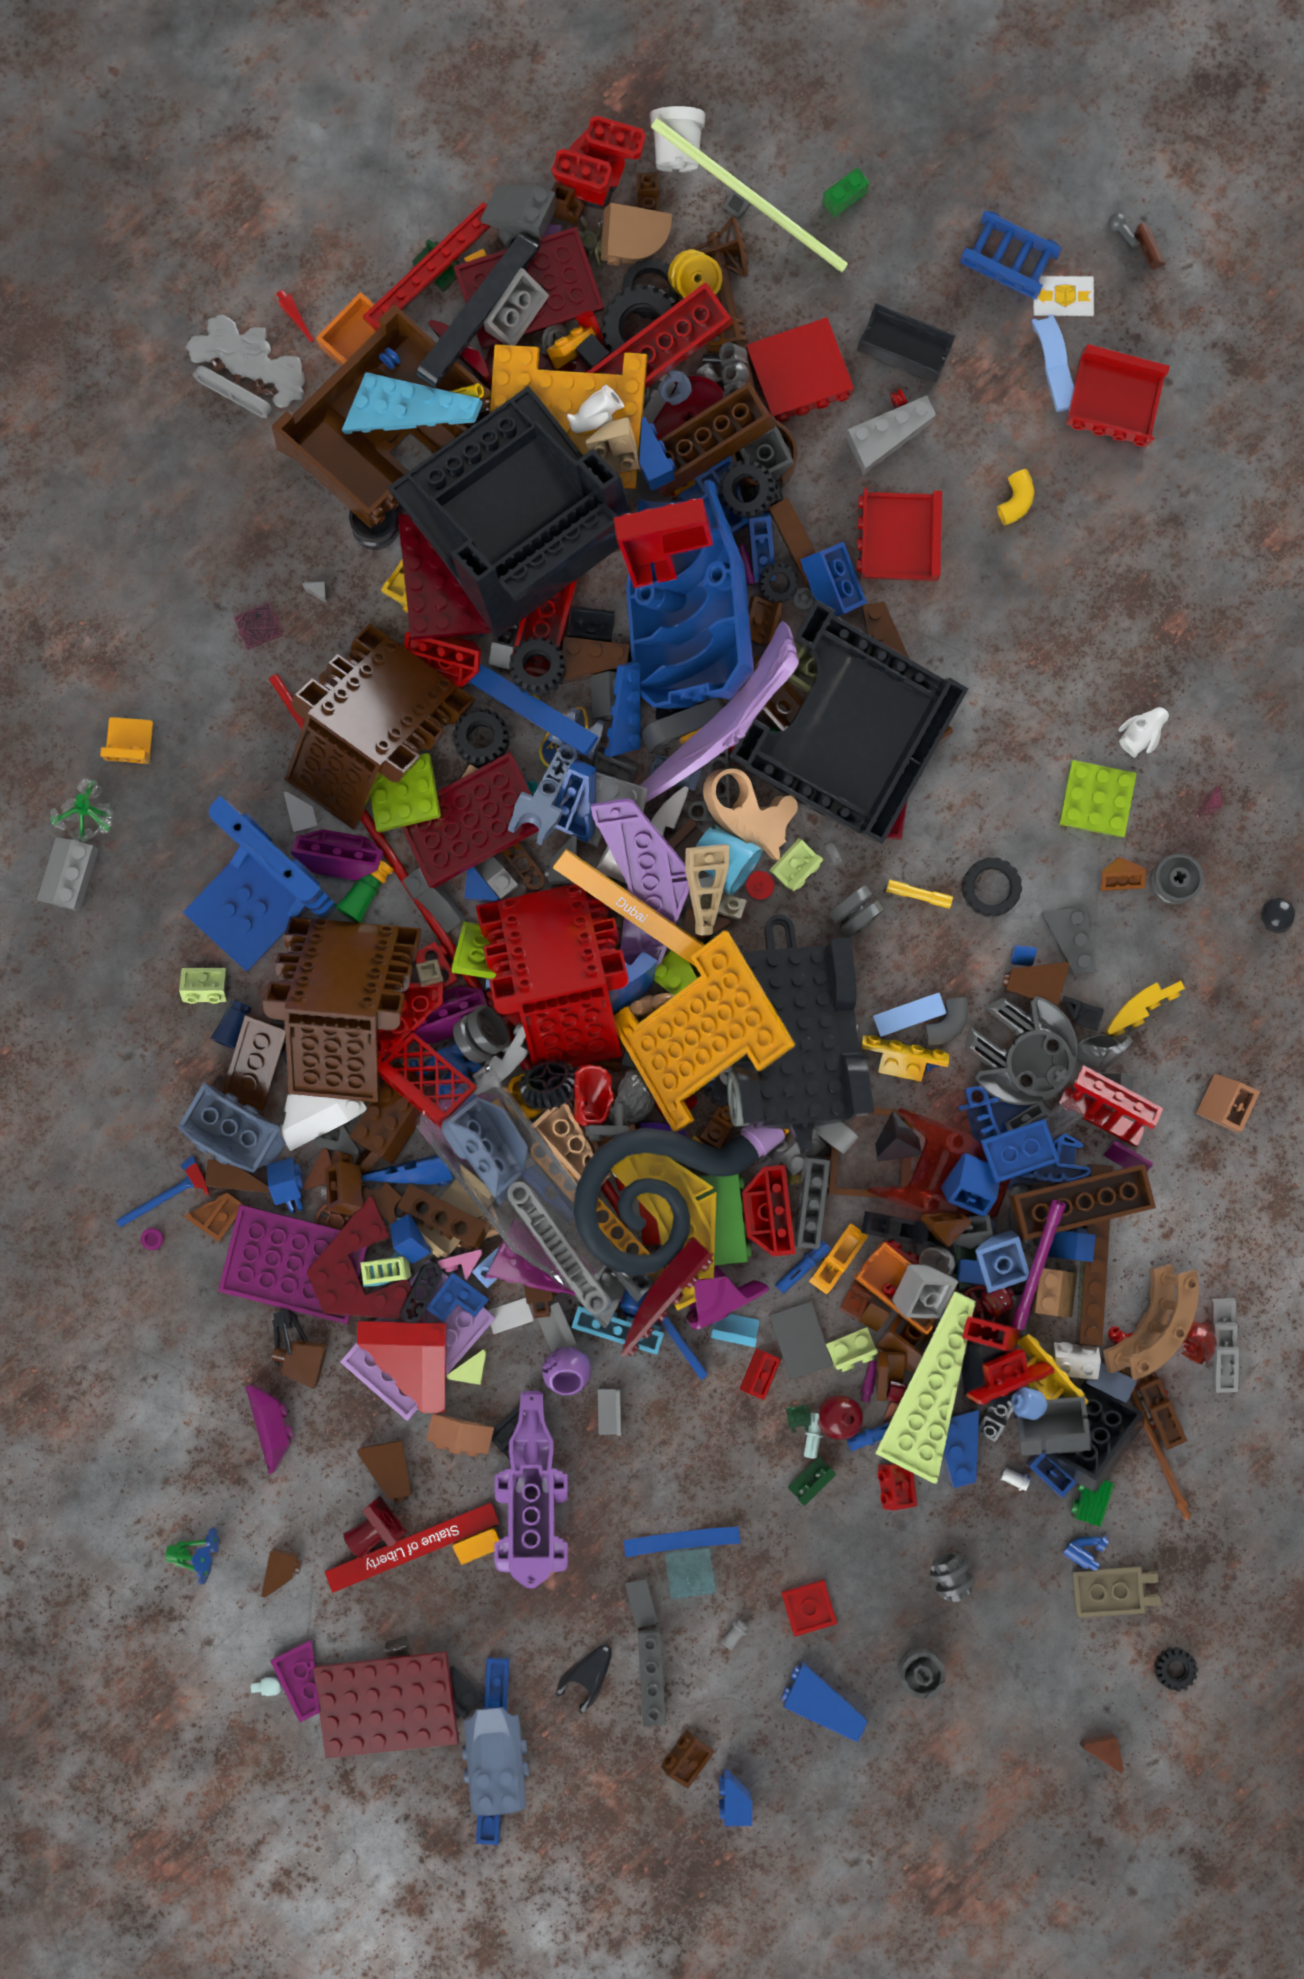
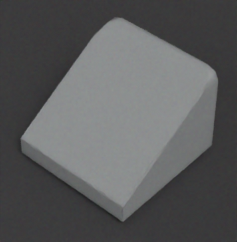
[303,581,328,603]

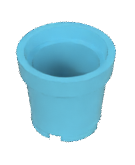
[696,824,763,896]

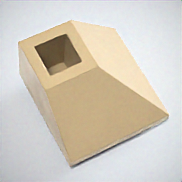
[586,417,640,473]

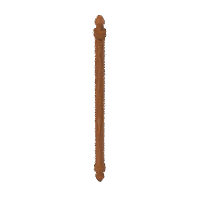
[1119,1367,1190,1520]

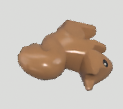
[628,993,674,1020]

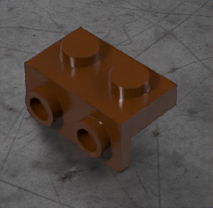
[748,596,783,646]

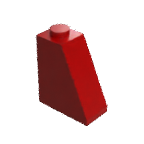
[962,1316,1021,1351]

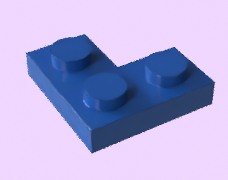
[426,1272,489,1322]

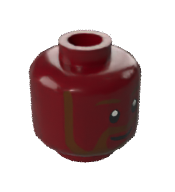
[979,1286,1014,1316]

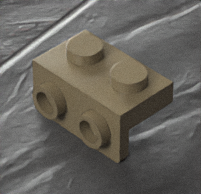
[700,893,747,920]

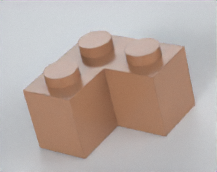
[426,1414,494,1457]

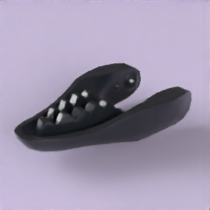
[555,1644,612,1714]

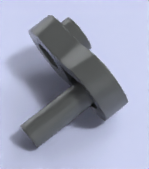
[585,1104,630,1141]

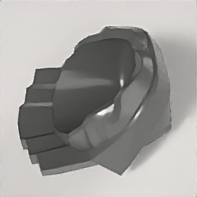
[1078,1034,1132,1072]

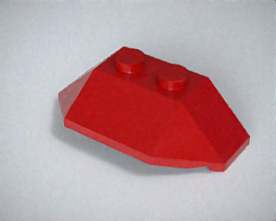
[404,631,481,687]
[742,1165,796,1257]

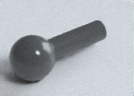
[1109,213,1140,248]

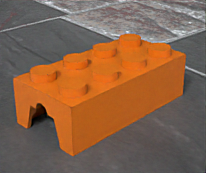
[853,1242,952,1334]

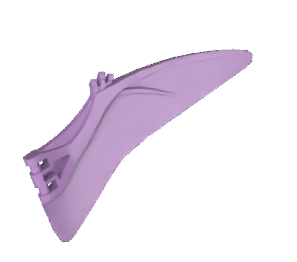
[640,621,798,803]

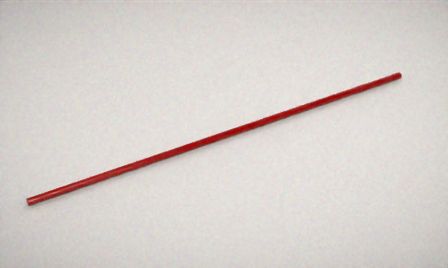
[269,673,628,1228]

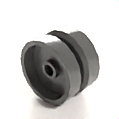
[1149,854,1204,905]
[828,885,885,938]
[453,1006,510,1063]

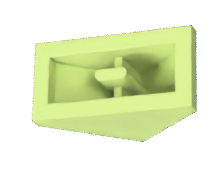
[447,1349,487,1385]

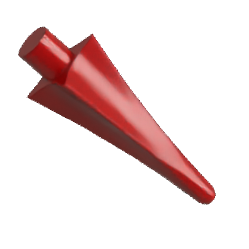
[276,290,314,343]

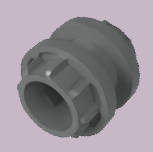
[930,1552,975,1602]

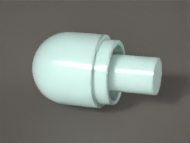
[251,1677,283,1696]

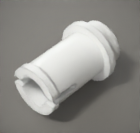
[1000,1467,1031,1491]

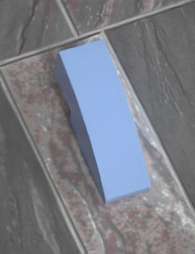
[873,993,947,1037]

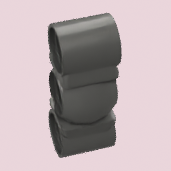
[719,342,749,398]

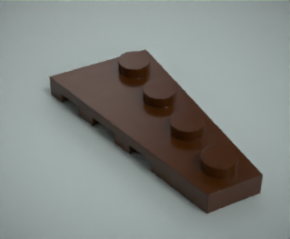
[862,602,909,658]

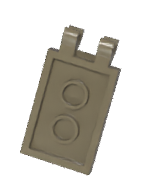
[1072,1566,1161,1618]

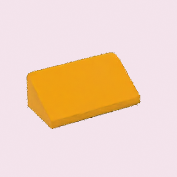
[452,1526,500,1565]

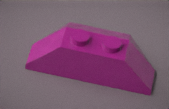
[291,829,383,880]
[405,986,488,1044]
[245,1384,294,1474]

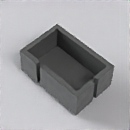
[1017,1397,1090,1456]

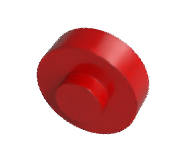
[746,871,774,900]

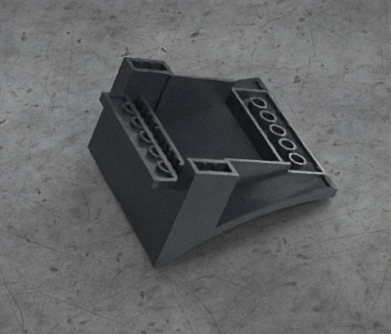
[387,386,630,638]

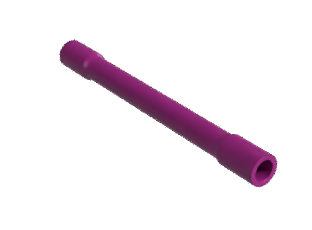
[1011,1200,1065,1330]

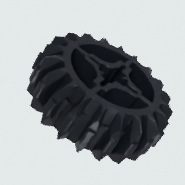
[519,1058,576,1112]

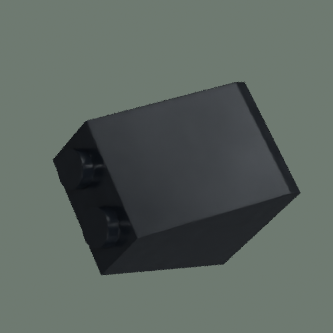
[961,1340,1013,1408]

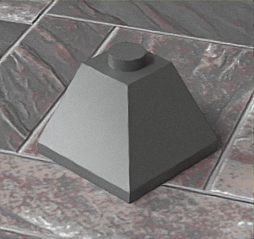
[545,836,578,885]

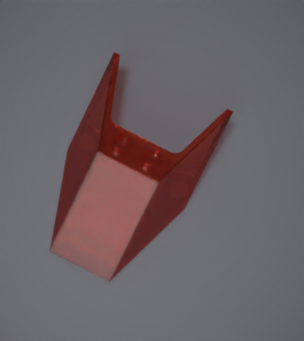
[867,1107,1011,1217]

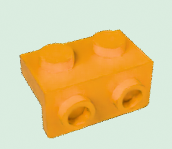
[546,326,596,369]

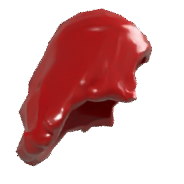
[573,1064,614,1127]

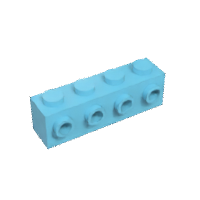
[571,1305,664,1355]

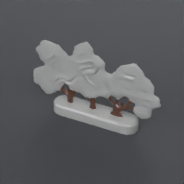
[185,315,306,418]

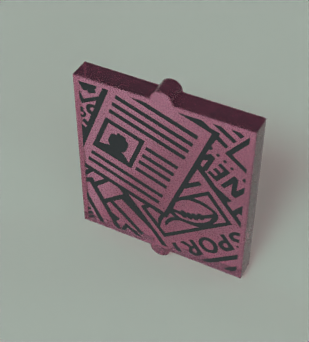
[234,602,283,650]

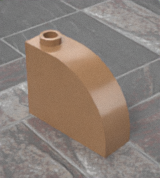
[601,203,672,265]

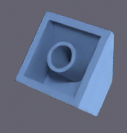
[975,1230,1029,1293]

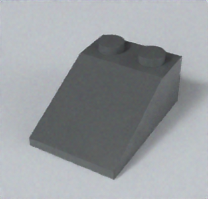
[481,185,557,242]

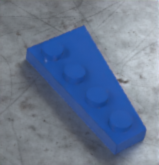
[604,661,641,757]

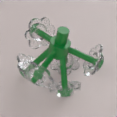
[49,778,114,842]

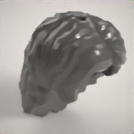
[604,1069,656,1126]

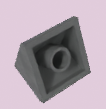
[739,426,794,483]

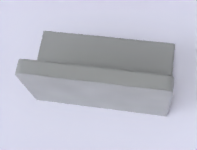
[537,1302,577,1352]
[598,1389,621,1436]

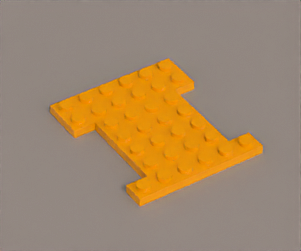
[490,344,648,489]
[614,931,795,1132]

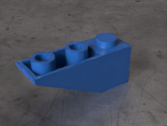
[639,417,676,491]

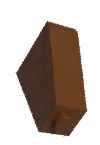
[1002,962,1070,1006]
[357,1439,413,1502]

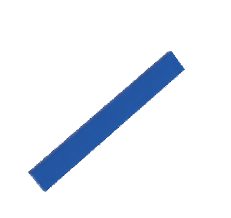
[468,663,599,756]
[476,1657,510,1845]

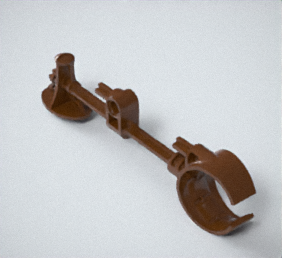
[687,216,797,489]

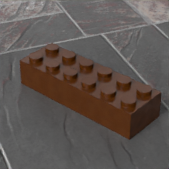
[639,382,776,497]
[1009,1164,1156,1240]

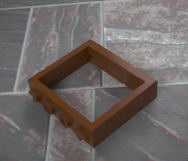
[826,1108,915,1200]

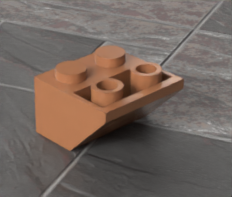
[1195,1074,1260,1133]

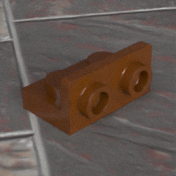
[661,1730,715,1789]

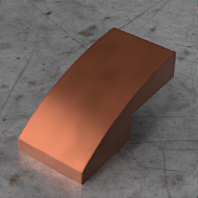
[839,1279,873,1320]

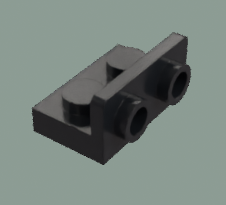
[449,1665,485,1720]

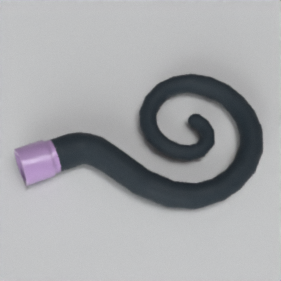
[573,1123,785,1275]

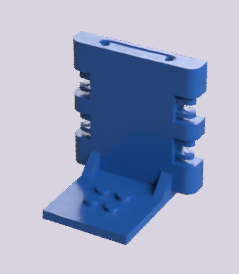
[183,796,337,972]

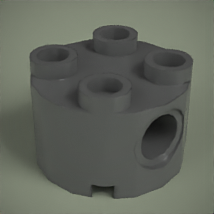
[898,1647,946,1699]

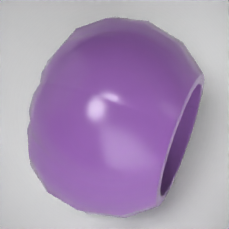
[542,1347,591,1395]

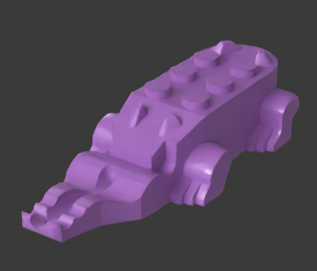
[494,1391,568,1588]

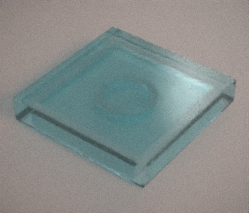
[665,1547,716,1599]

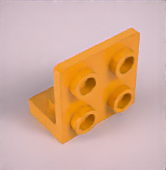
[100,717,153,764]

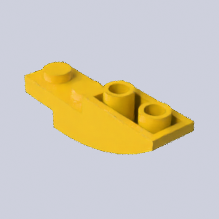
[1104,981,1185,1037]

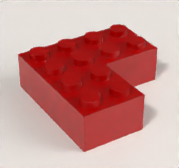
[614,498,713,588]

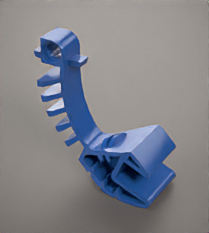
[957,1086,1091,1183]

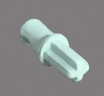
[804,1413,823,1459]

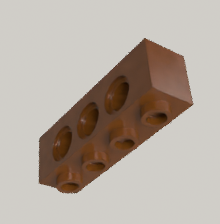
[397,1183,491,1250]

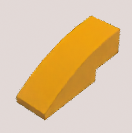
[809,1223,868,1294]

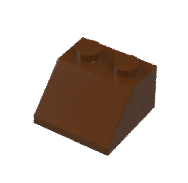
[876,1314,936,1373]

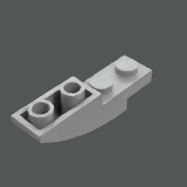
[474,1022,529,1094]

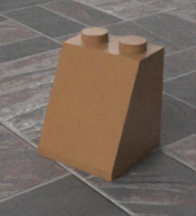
[1030,1268,1077,1318]

